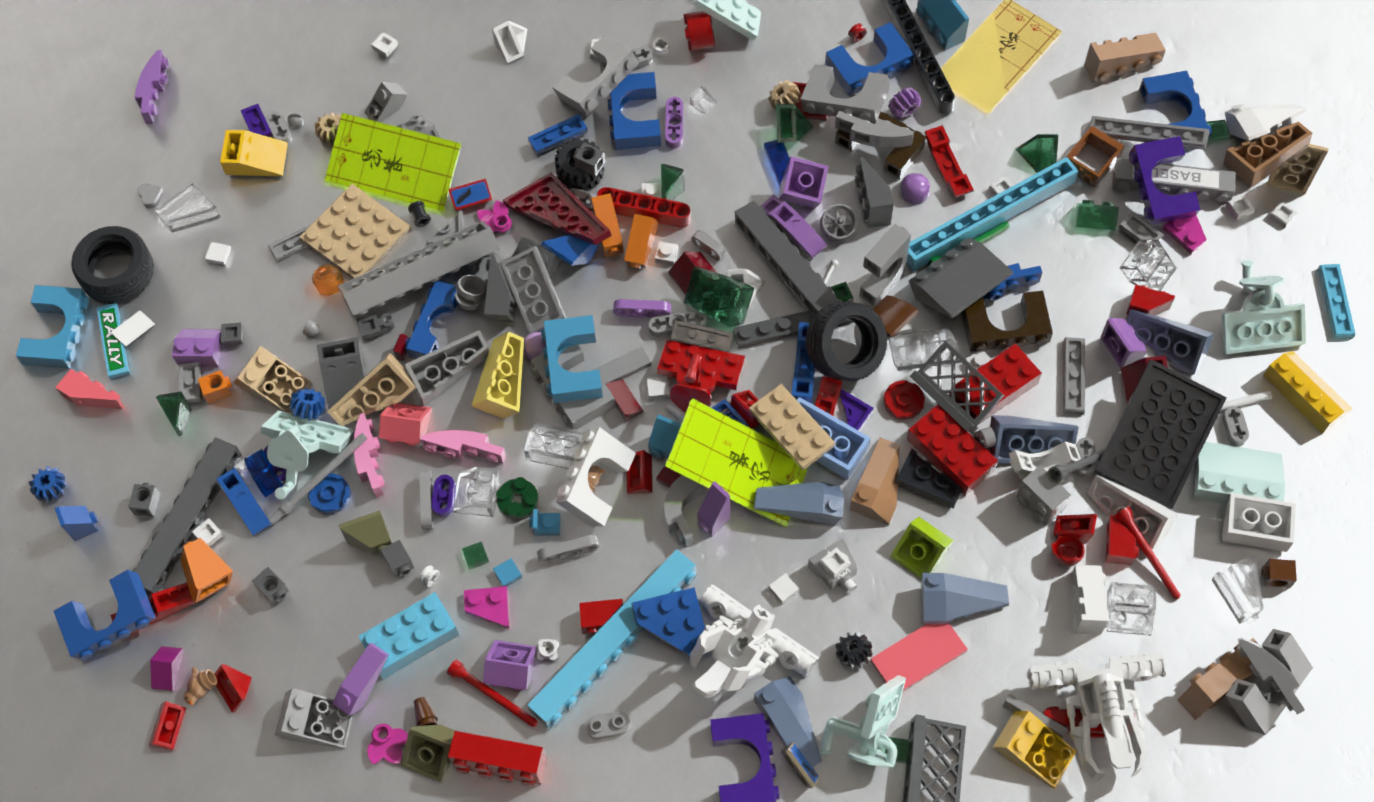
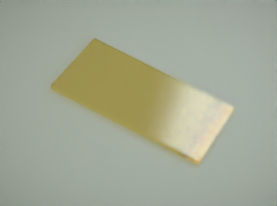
[941,0,1062,113]

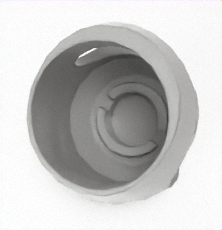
[455,275,486,311]

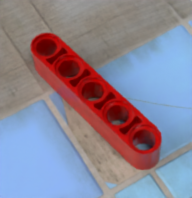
[597,187,691,228]

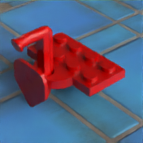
[657,340,746,414]

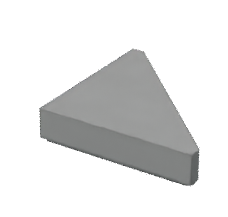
[426,211,463,245]

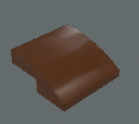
[873,295,919,338]

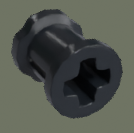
[408,201,431,227]

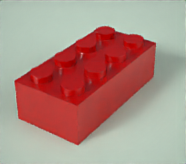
[949,343,1042,426]
[906,404,998,496]
[448,731,547,786]

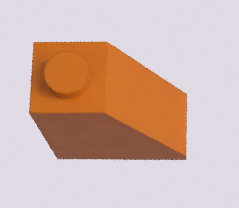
[591,193,624,257]
[624,214,659,269]
[180,538,233,603]

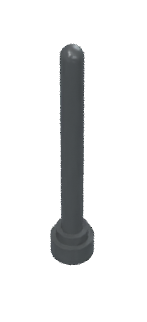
[1048,449,1105,483]

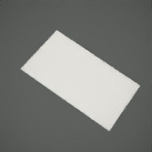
[111,311,155,346]

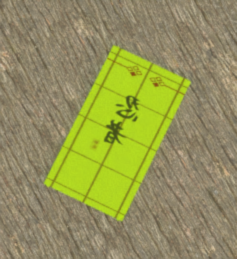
[325,113,462,212]
[665,399,808,527]

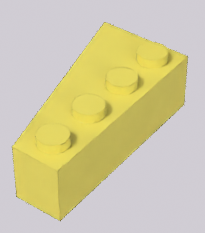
[471,332,524,419]

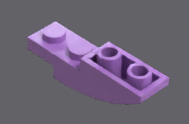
[135,50,169,124]
[761,195,827,259]

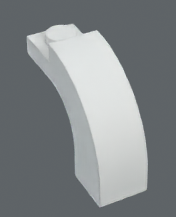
[1009,442,1081,480]

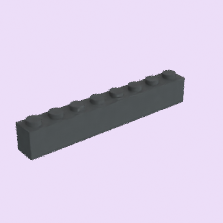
[734,201,843,323]
[132,437,242,596]

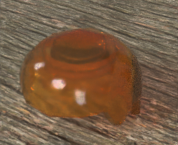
[312,264,344,296]

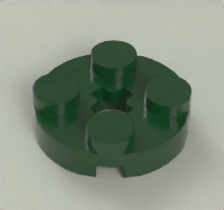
[496,477,539,520]

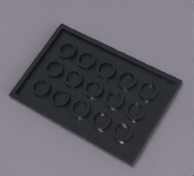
[1094,359,1227,509]

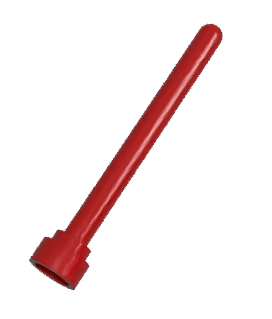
[1114,506,1181,600]
[447,659,538,727]

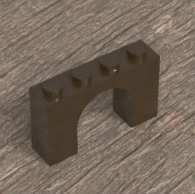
[835,111,926,180]
[962,290,1053,352]

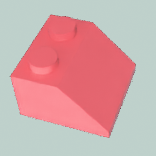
[379,402,432,445]

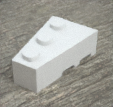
[1072,565,1109,635]

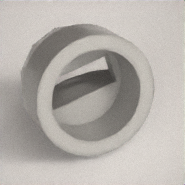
[287,112,304,129]
[303,319,320,337]

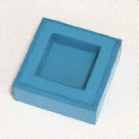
[493,558,522,587]

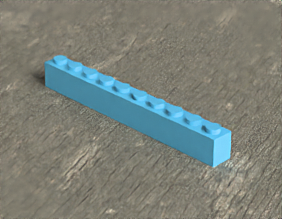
[906,157,1078,272]
[527,549,696,728]

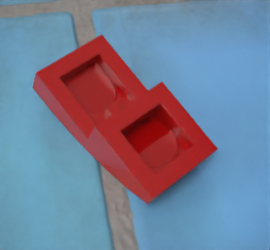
[815,376,842,416]

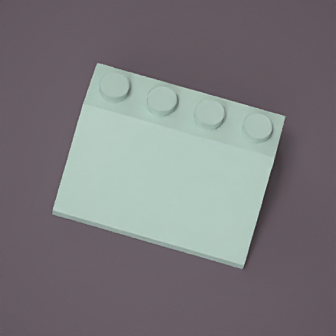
[1192,442,1285,504]

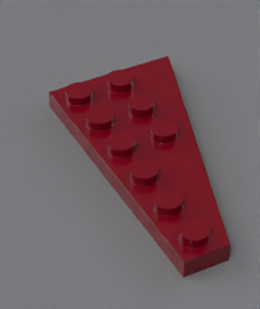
[502,172,612,245]

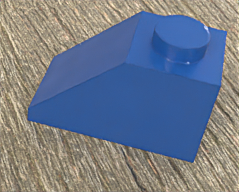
[54,506,99,541]

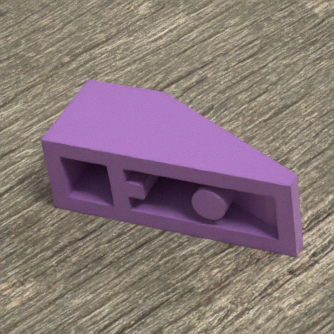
[697,481,730,536]
[332,643,389,716]

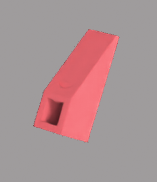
[55,369,124,409]

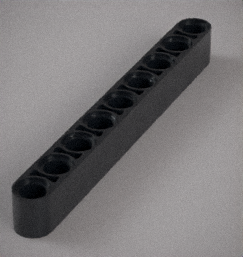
[881,0,955,115]

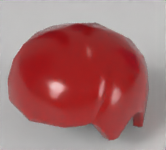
[1051,535,1085,567]

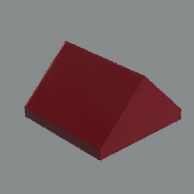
[668,252,723,302]

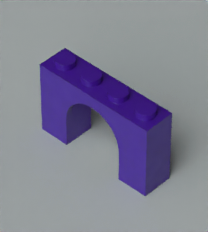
[1129,136,1201,225]
[710,713,780,802]

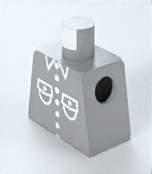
[808,538,858,593]

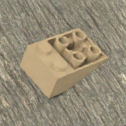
[233,346,311,413]

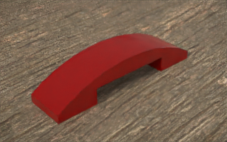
[924,125,974,198]

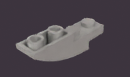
[835,111,914,148]
[1236,637,1305,715]

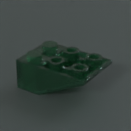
[683,266,754,328]

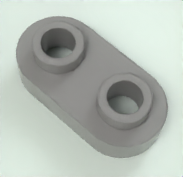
[586,712,630,740]

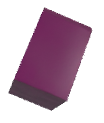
[150,646,184,691]

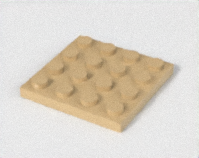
[299,184,411,279]

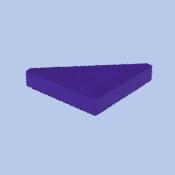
[840,389,874,431]

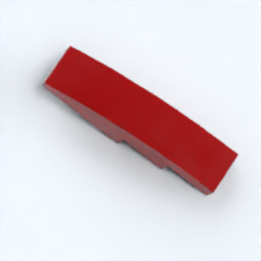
[110,582,195,631]

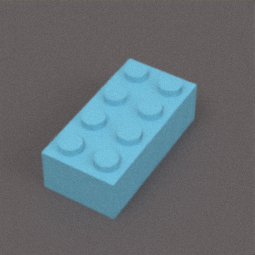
[358,592,459,679]

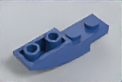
[982,263,1043,301]

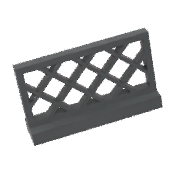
[910,341,1004,434]
[902,714,966,802]

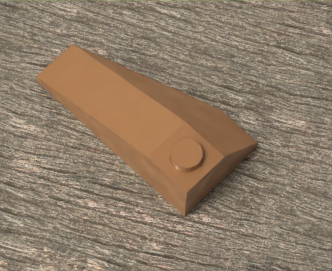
[850,438,899,525]

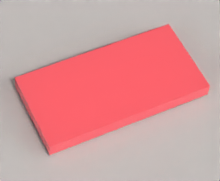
[870,623,968,692]

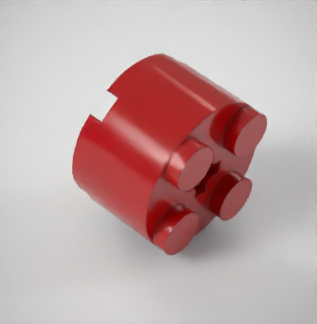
[683,11,715,51]

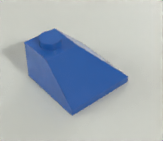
[541,235,600,266]

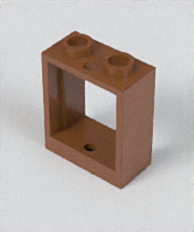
[1066,126,1124,187]

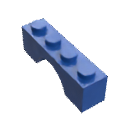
[405,281,458,359]
[791,322,815,404]

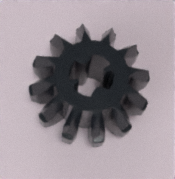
[835,631,873,670]

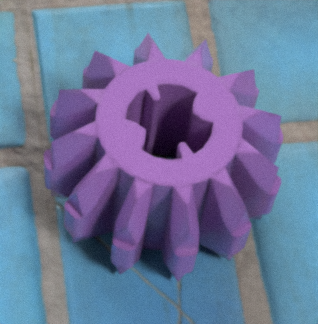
[888,87,922,119]

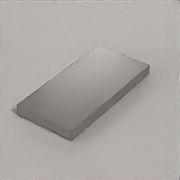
[500,246,567,334]

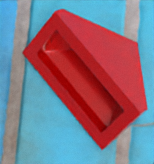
[214,664,252,713]

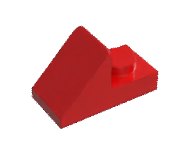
[1053,514,1097,544]

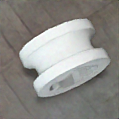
[653,37,669,55]
[419,565,440,587]

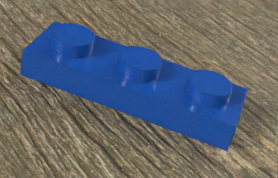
[528,114,588,156]

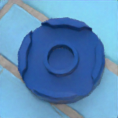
[308,473,351,515]

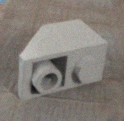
[364,82,408,123]

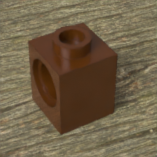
[1261,559,1297,588]

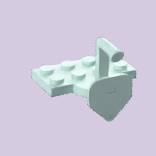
[692,0,761,41]
[1222,260,1306,354]
[261,410,355,500]
[819,675,906,767]

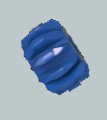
[289,387,325,422]
[29,466,67,503]

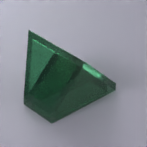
[775,103,813,143]
[1015,134,1058,173]
[661,164,685,201]
[156,391,192,436]

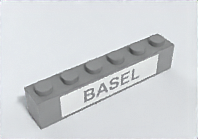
[1112,158,1236,202]

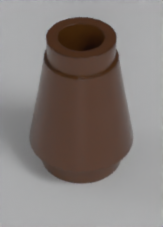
[413,697,438,726]

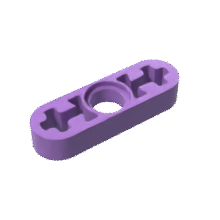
[665,97,683,148]
[613,299,672,318]

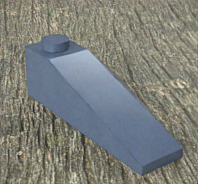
[990,415,1079,464]
[754,676,822,767]

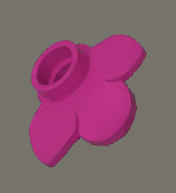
[477,200,512,233]
[367,724,408,765]

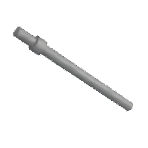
[268,433,368,524]

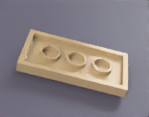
[749,384,835,470]

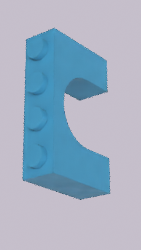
[16,285,89,369]
[541,315,603,403]

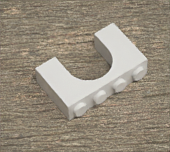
[555,427,636,527]

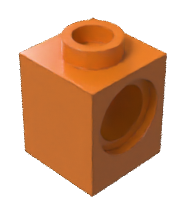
[198,370,233,404]

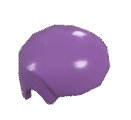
[900,173,930,204]

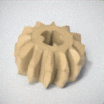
[768,80,801,114]
[315,112,342,145]

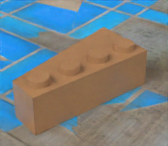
[1223,121,1313,187]

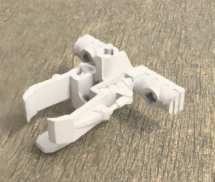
[690,584,819,698]
[1027,652,1166,780]

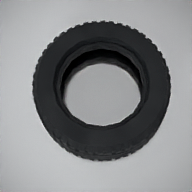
[71,226,154,304]
[805,302,887,381]

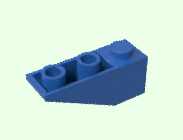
[217,468,272,536]

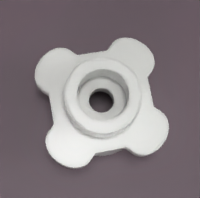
[537,639,559,661]

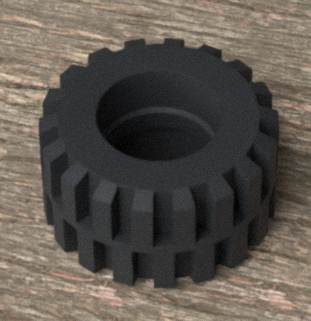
[554,138,604,191]

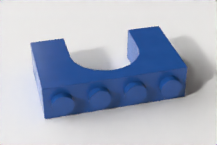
[825,22,914,96]
[1139,70,1212,148]
[607,72,661,150]
[53,570,156,660]

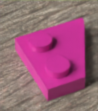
[1163,215,1207,255]
[464,586,510,629]

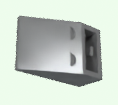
[274,688,353,749]

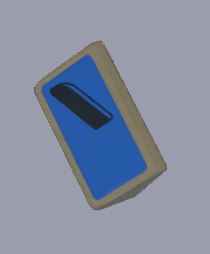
[781,742,820,788]

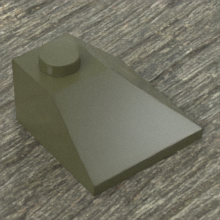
[339,510,392,555]
[401,725,455,782]

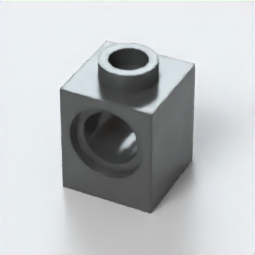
[573,142,605,177]
[128,483,160,517]
[381,540,414,578]
[252,567,289,605]

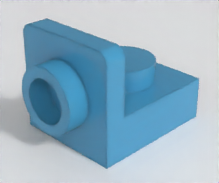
[529,509,561,536]

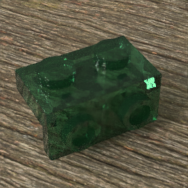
[1075,200,1119,231]

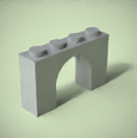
[552,36,639,116]
[801,65,890,123]
[859,224,911,307]
[530,345,616,431]
[1225,629,1313,735]

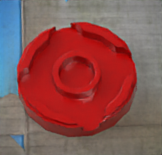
[883,380,925,420]

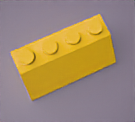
[1263,351,1353,434]

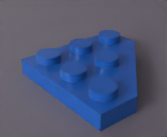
[631,587,705,657]

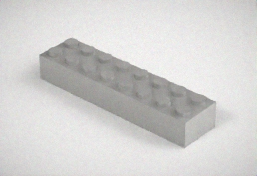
[338,221,500,316]

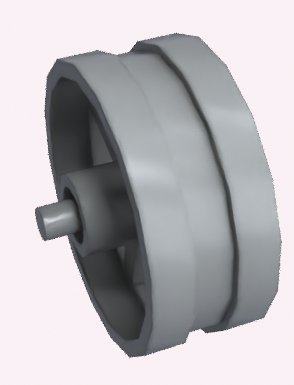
[820,204,857,241]

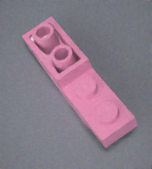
[354,413,385,497]
[420,430,506,463]

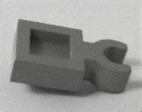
[356,313,395,340]

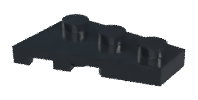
[895,448,963,509]

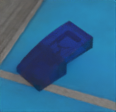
[244,448,284,497]

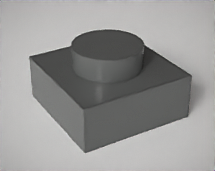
[221,322,243,346]

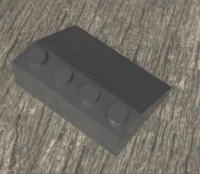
[909,237,1013,318]

